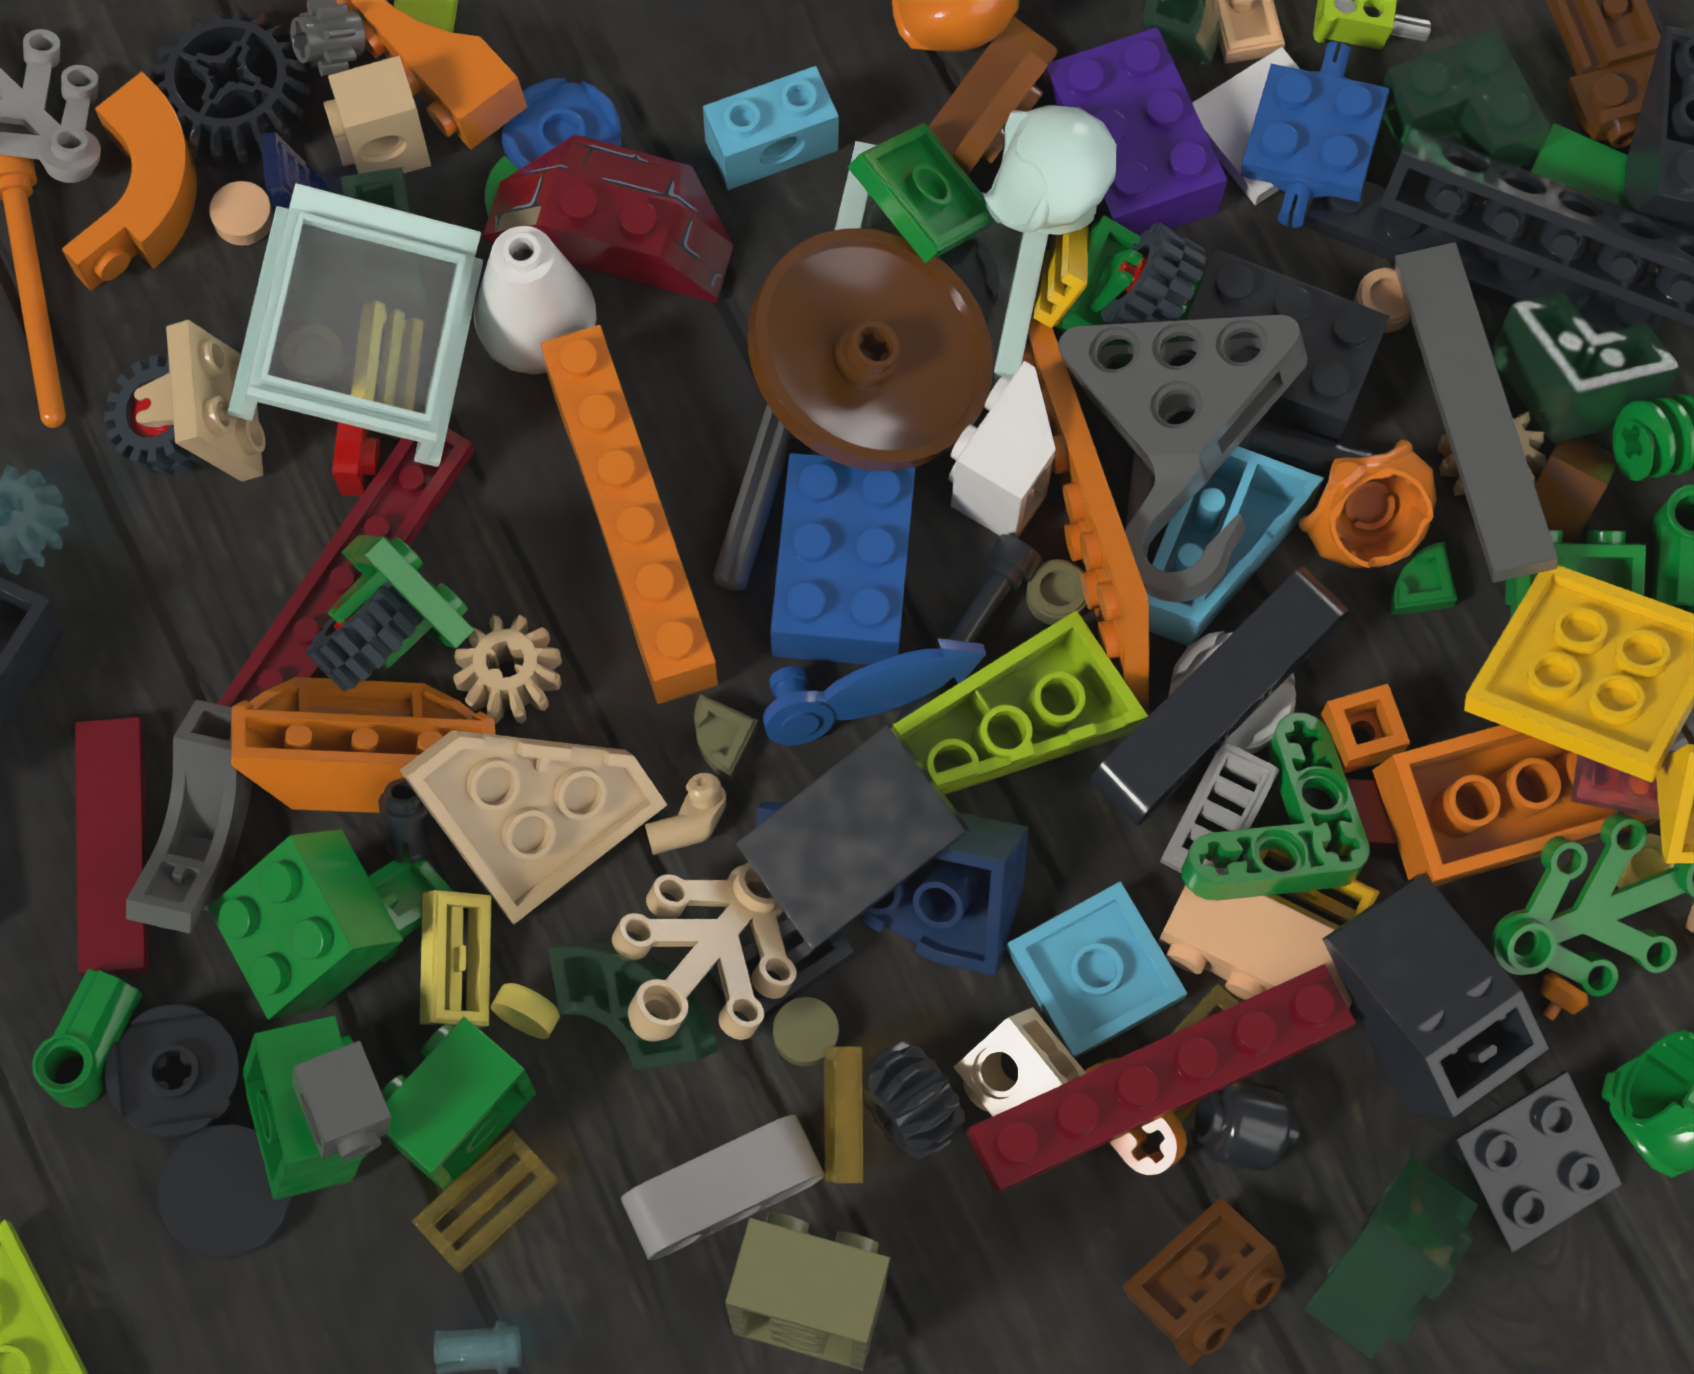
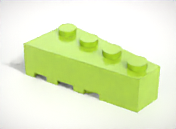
[893,610,1148,795]

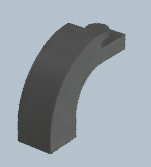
[126,700,253,934]

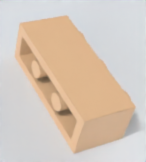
[1158,865,1352,1009]

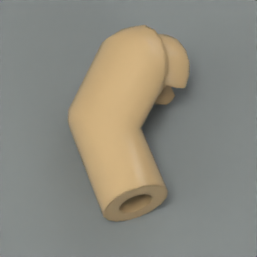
[645,773,726,855]

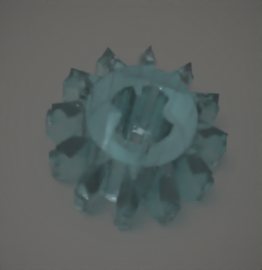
[0,464,69,575]

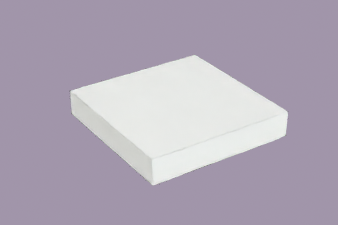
[1192,47,1300,205]

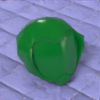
[1602,1030,1694,1178]

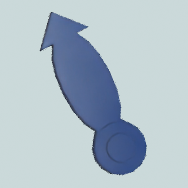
[763,638,986,745]

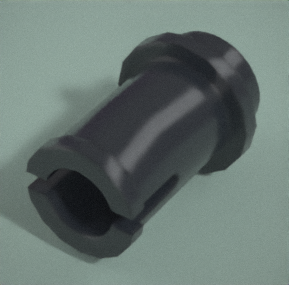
[378,778,430,864]

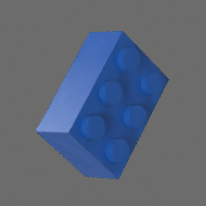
[771,453,915,665]

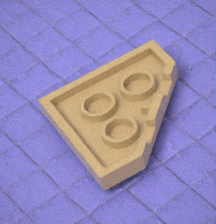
[400,730,667,924]

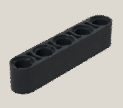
[1089,566,1351,826]

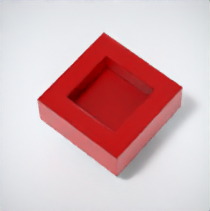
[332,422,381,496]

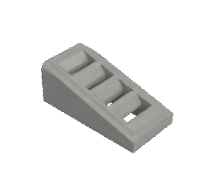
[1160,741,1279,875]

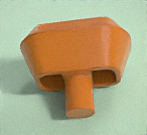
[1540,972,1589,1021]

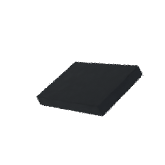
[736,725,971,950]

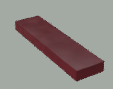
[75,717,149,977]

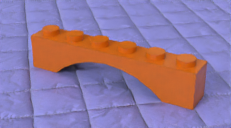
[336,0,527,150]
[540,325,718,705]

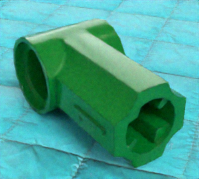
[1650,485,1694,614]
[32,969,143,1108]

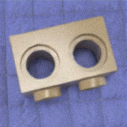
[954,1007,1086,1116]

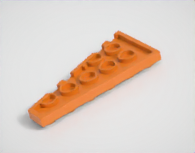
[1021,317,1149,714]

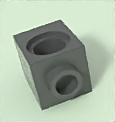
[292,1041,391,1160]

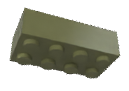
[725,1212,890,1371]

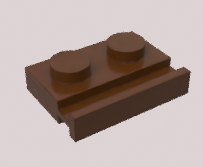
[1546,0,1661,75]

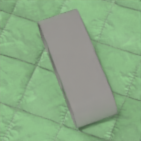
[621,1115,825,1260]

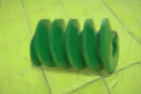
[1613,394,1694,481]

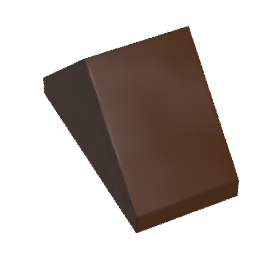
[1534,429,1617,542]

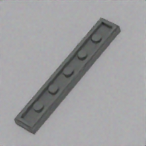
[1395,242,1558,583]

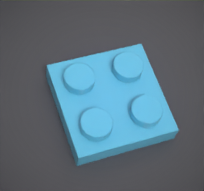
[1006,882,1187,1060]

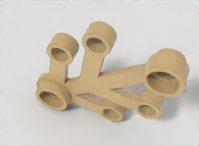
[612,862,797,1041]

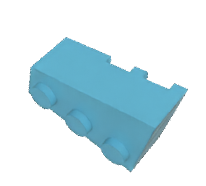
[1147,446,1324,646]

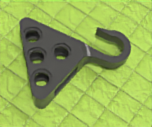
[1058,315,1307,602]

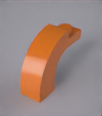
[62,71,197,291]

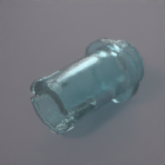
[434,1320,522,1374]

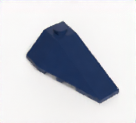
[756,802,1029,976]

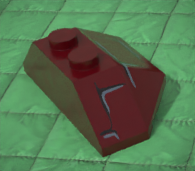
[483,134,734,304]

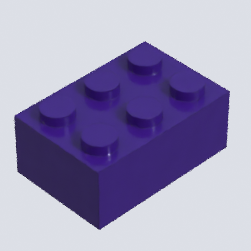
[1040,27,1227,236]

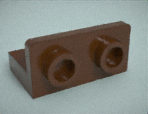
[1564,54,1656,149]
[1122,1197,1286,1365]

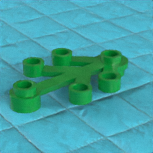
[1490,812,1694,997]

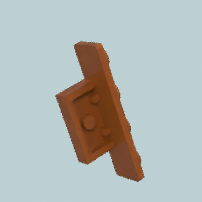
[928,17,1057,176]

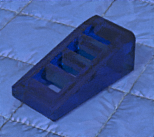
[260,132,334,243]

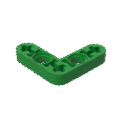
[1181,713,1370,901]

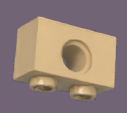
[323,55,431,185]

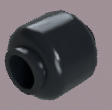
[1195,1080,1299,1171]

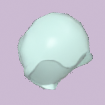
[984,105,1116,235]

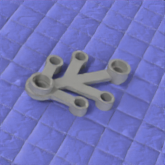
[0,29,101,183]

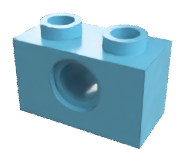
[703,66,839,190]

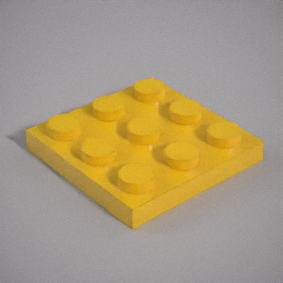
[1464,565,1694,783]

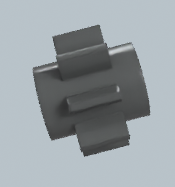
[291,0,365,76]

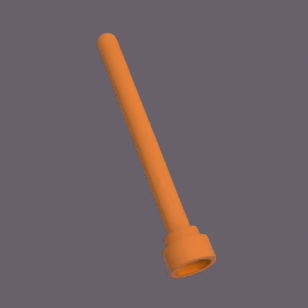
[0,155,66,428]

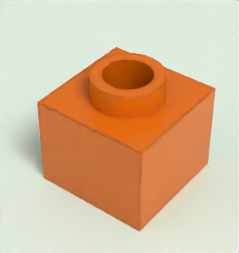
[1319,684,1410,774]

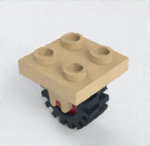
[104,320,265,482]

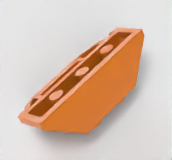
[231,677,496,813]

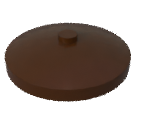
[747,228,994,471]

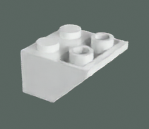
[948,361,1056,539]

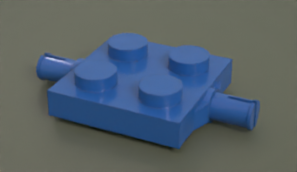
[1241,42,1389,228]

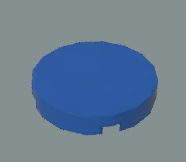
[502,78,622,170]

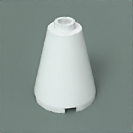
[474,226,597,375]

